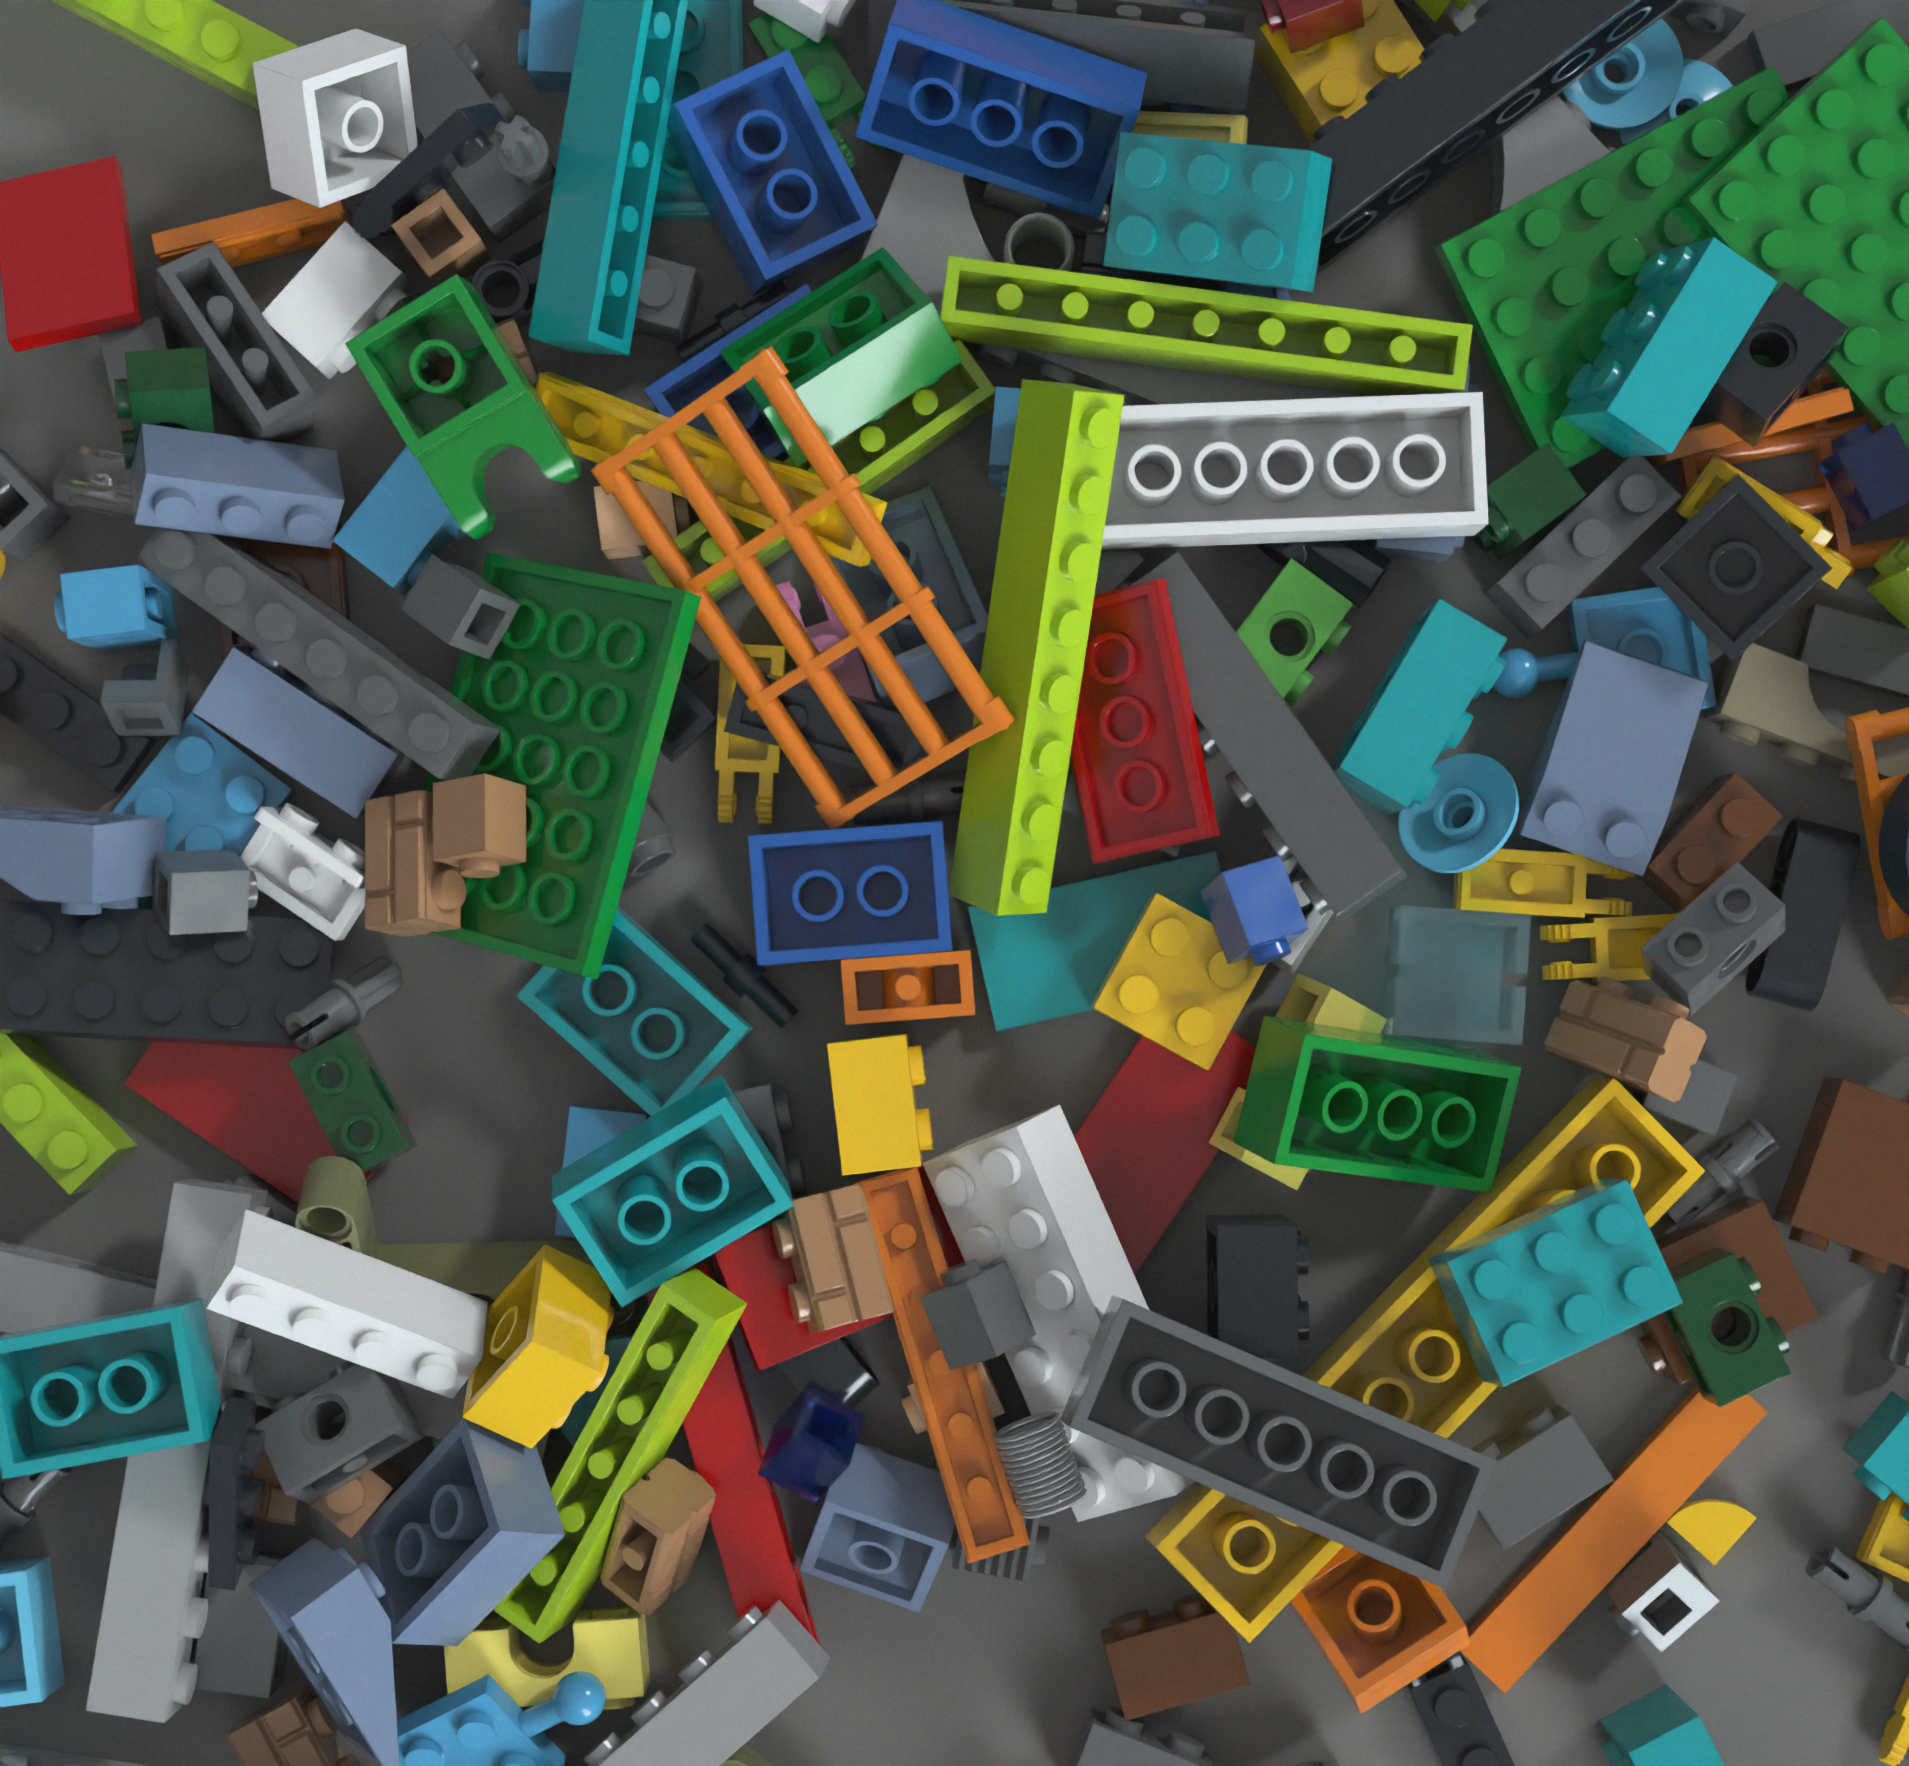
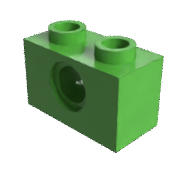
[1236,558,1353,707]

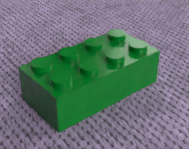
[1234,1015,1522,1193]

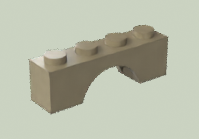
[1704,643,1909,788]

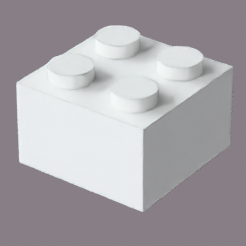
[252,28,418,208]

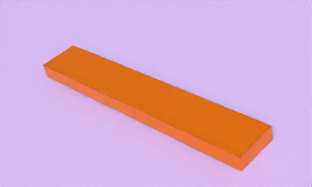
[854,1167,1030,1564]
[1460,1386,1768,1693]

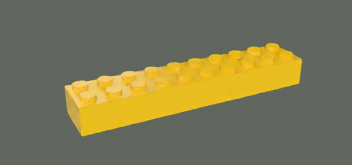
[1144,1077,1705,1643]

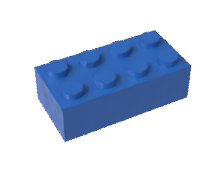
[855,0,1147,220]

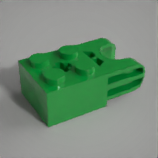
[345,274,581,540]

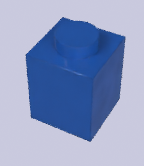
[1201,855,1309,966]

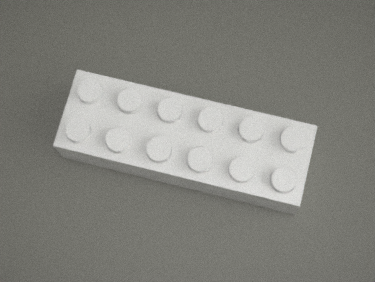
[1101,392,1488,550]
[922,1105,1195,1522]

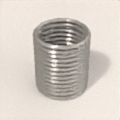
[1003,212,1075,272]
[993,1412,1087,1519]

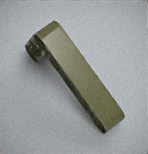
[295,1156,635,1326]

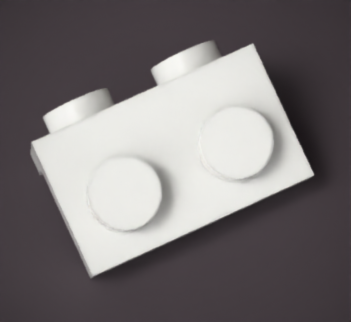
[240,803,365,941]

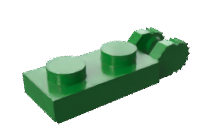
[748,13,885,169]

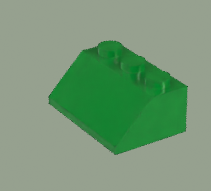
[719,247,962,467]

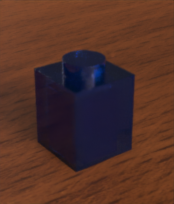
[1818,423,1909,531]
[758,1386,864,1503]

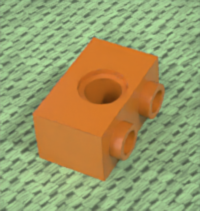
[841,950,975,1025]

